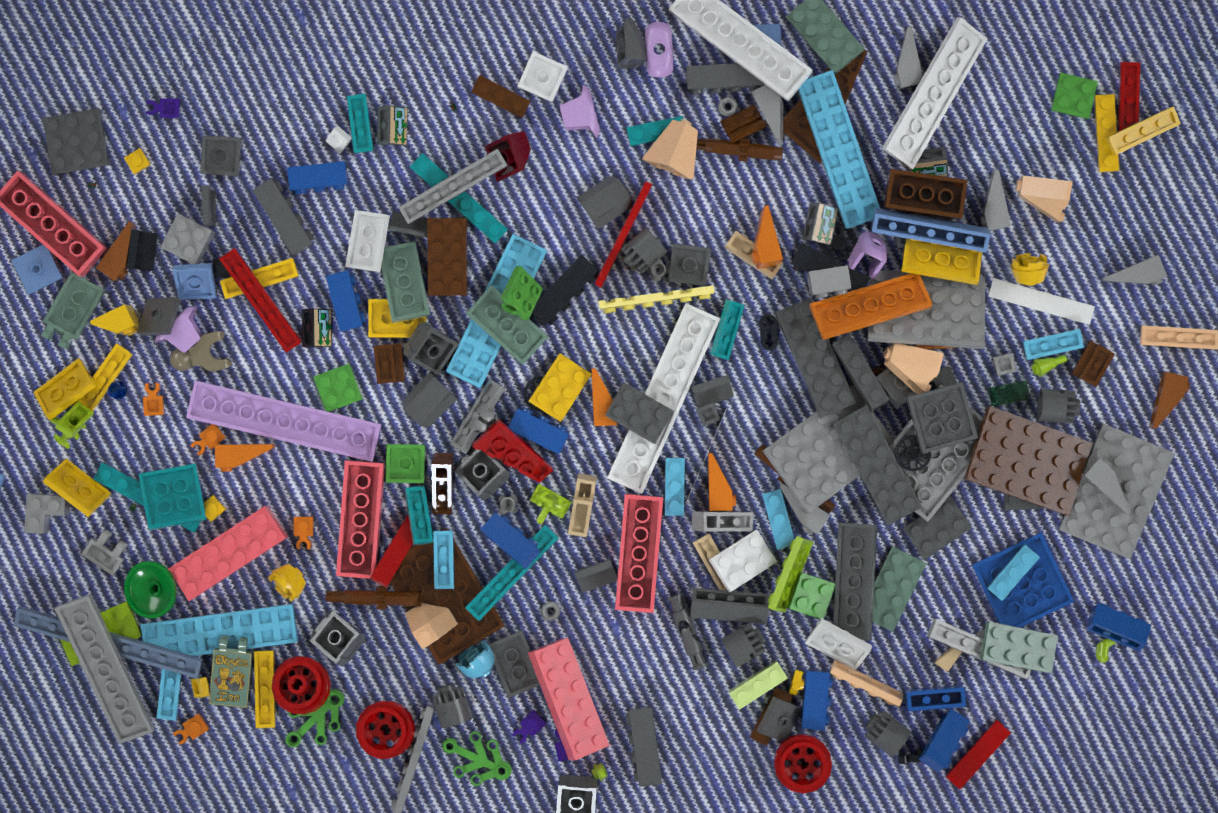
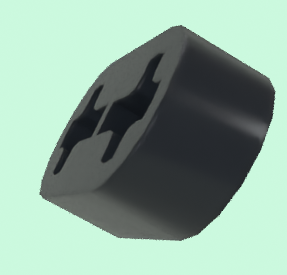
[759,314,778,351]

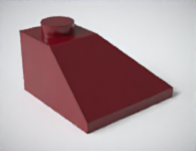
[485,131,531,182]

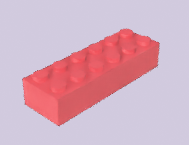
[0,171,109,277]
[336,460,386,579]
[615,494,663,613]
[168,505,288,601]
[528,638,610,760]

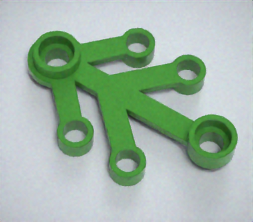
[285,689,345,747]
[442,731,512,786]

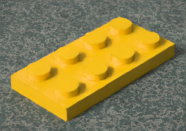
[901,238,982,285]

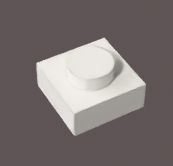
[326,126,352,153]

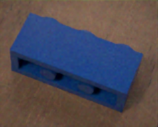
[287,161,349,195]
[326,270,366,332]
[509,407,569,454]
[480,513,541,570]
[1086,603,1151,651]
[801,669,833,731]
[904,685,966,711]
[918,708,970,772]

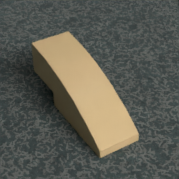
[568,473,597,537]

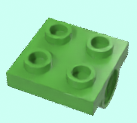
[501,266,543,320]

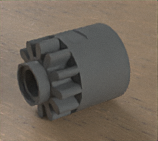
[621,227,667,274]
[1037,389,1080,423]
[721,623,766,668]
[432,684,473,728]
[864,710,911,757]

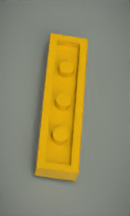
[1094,94,1119,173]
[1106,106,1181,155]
[220,258,299,299]
[73,343,133,411]
[254,650,276,728]

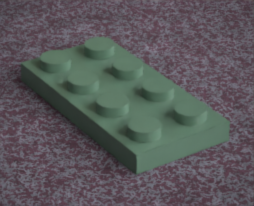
[785,0,864,75]
[381,241,430,323]
[466,285,549,365]
[872,546,927,632]
[980,621,1058,673]

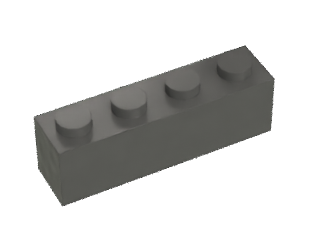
[686,63,765,94]
[252,178,315,256]
[832,334,889,412]
[690,588,769,624]
[626,705,662,787]

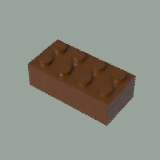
[883,169,968,220]
[427,217,468,296]

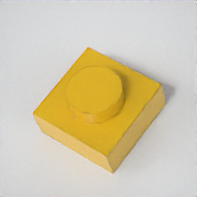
[124,148,151,175]
[203,495,226,522]
[789,670,805,695]
[191,677,210,698]

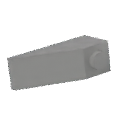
[893,26,923,90]
[752,85,784,146]
[980,170,1011,231]
[1102,255,1167,286]
[1081,458,1130,514]
[779,483,830,535]
[692,511,753,532]

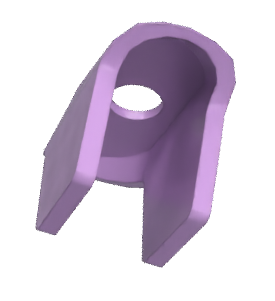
[645,22,673,78]
[560,84,600,138]
[848,232,887,279]
[155,306,203,353]

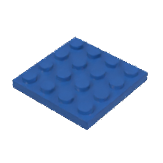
[971,532,1074,628]

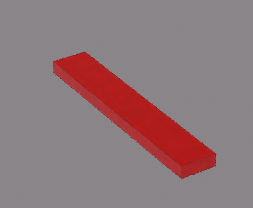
[595,181,653,288]
[219,247,302,353]

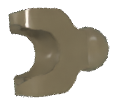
[170,331,232,372]

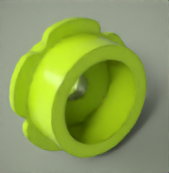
[591,763,608,781]

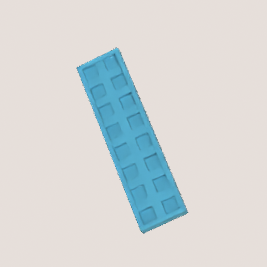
[798,70,880,229]
[446,234,548,388]
[140,604,298,656]

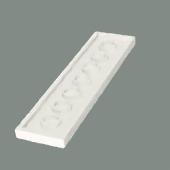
[668,0,813,101]
[882,17,987,170]

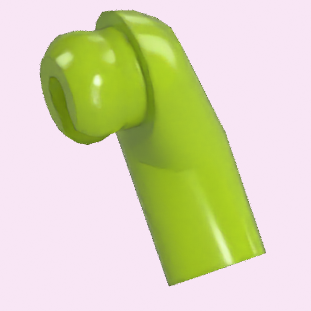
[1096,638,1117,663]

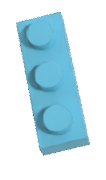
[1023,329,1084,360]
[665,458,685,516]
[762,489,794,550]
[433,531,454,589]
[987,544,1040,601]
[157,669,182,721]

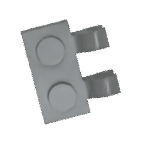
[81,530,128,576]

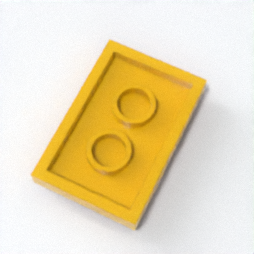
[368,299,427,338]
[528,353,592,422]
[33,358,96,421]
[43,458,111,517]

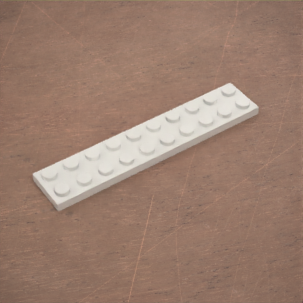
[607,303,720,494]

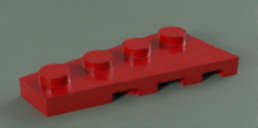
[472,419,553,483]

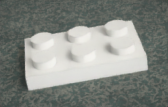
[345,210,390,272]
[709,530,777,592]
[805,618,872,671]

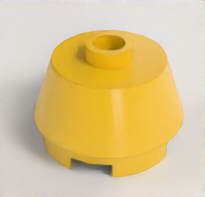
[1010,253,1049,286]
[268,564,306,602]

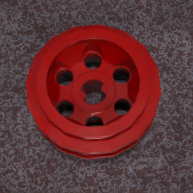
[271,656,331,715]
[356,701,415,759]
[774,734,832,794]

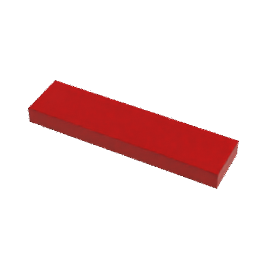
[1118,62,1141,132]
[370,515,413,588]
[945,720,1011,790]

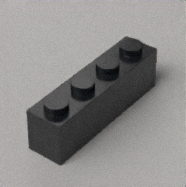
[791,243,870,292]
[532,254,598,327]

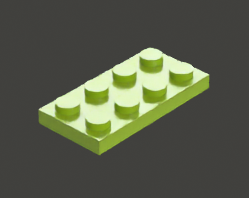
[768,536,814,613]
[60,602,142,667]

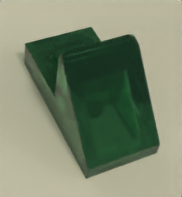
[988,380,1030,406]

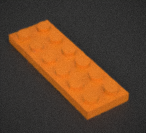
[809,273,932,340]

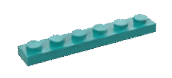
[410,153,508,244]
[93,462,201,533]
[465,525,559,621]

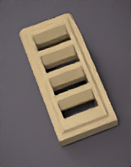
[934,647,962,672]

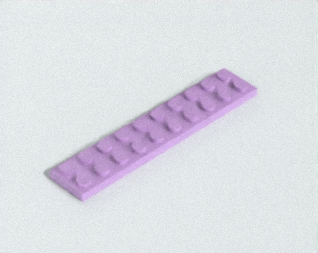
[186,381,382,462]

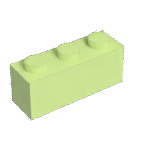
[728,660,788,710]

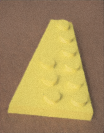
[599,286,714,314]

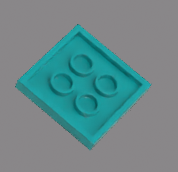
[138,463,206,531]

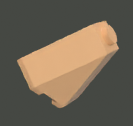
[642,119,698,180]
[1015,176,1073,223]
[883,343,944,394]
[405,602,458,649]

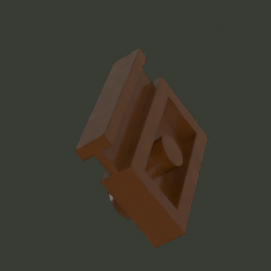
[720,104,766,143]
[1071,340,1115,387]
[373,343,406,384]

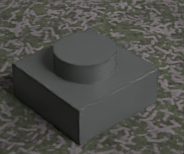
[696,401,721,427]

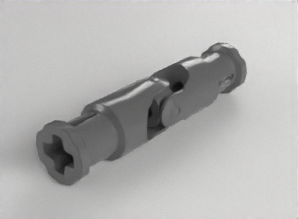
[667,593,709,671]

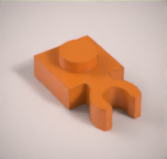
[143,383,165,416]
[191,424,227,455]
[294,516,314,549]
[173,713,210,745]

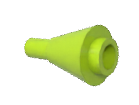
[1031,355,1067,377]

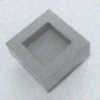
[992,353,1017,376]

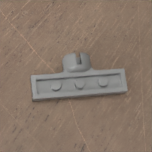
[450,379,506,454]

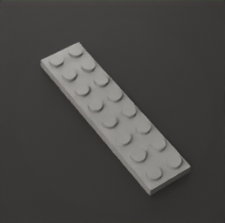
[54,593,155,744]

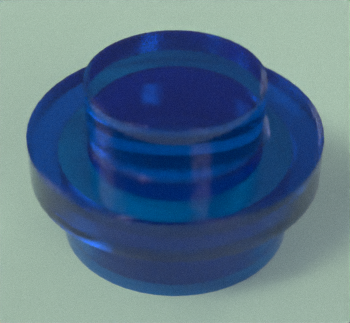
[108,381,127,399]

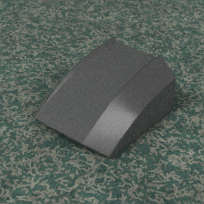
[615,16,647,69]
[577,176,632,230]
[403,322,459,375]
[403,372,458,427]
[454,448,510,500]
[309,610,366,666]
[556,774,597,813]

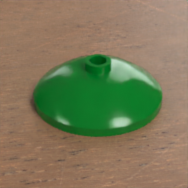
[124,561,177,619]

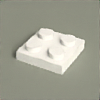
[517,51,568,103]

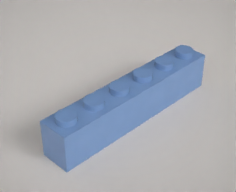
[871,208,991,253]

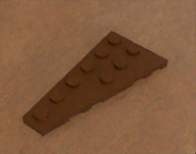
[783,49,867,164]

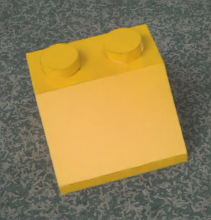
[90,304,140,336]

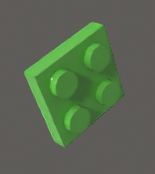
[1051,73,1098,119]
[313,364,363,412]
[386,444,425,483]
[787,571,835,619]

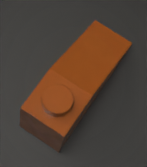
[96,221,136,282]
[1149,372,1190,429]

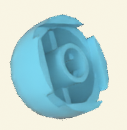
[456,641,495,678]

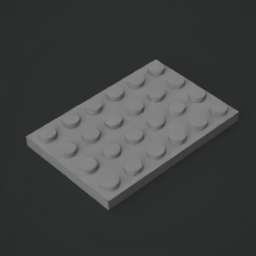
[867,270,985,349]
[889,384,983,522]
[763,385,894,514]
[1058,423,1175,559]

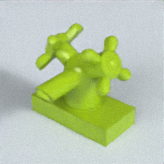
[49,401,94,449]
[529,484,572,524]

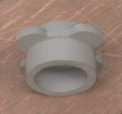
[647,259,670,281]
[498,495,518,514]

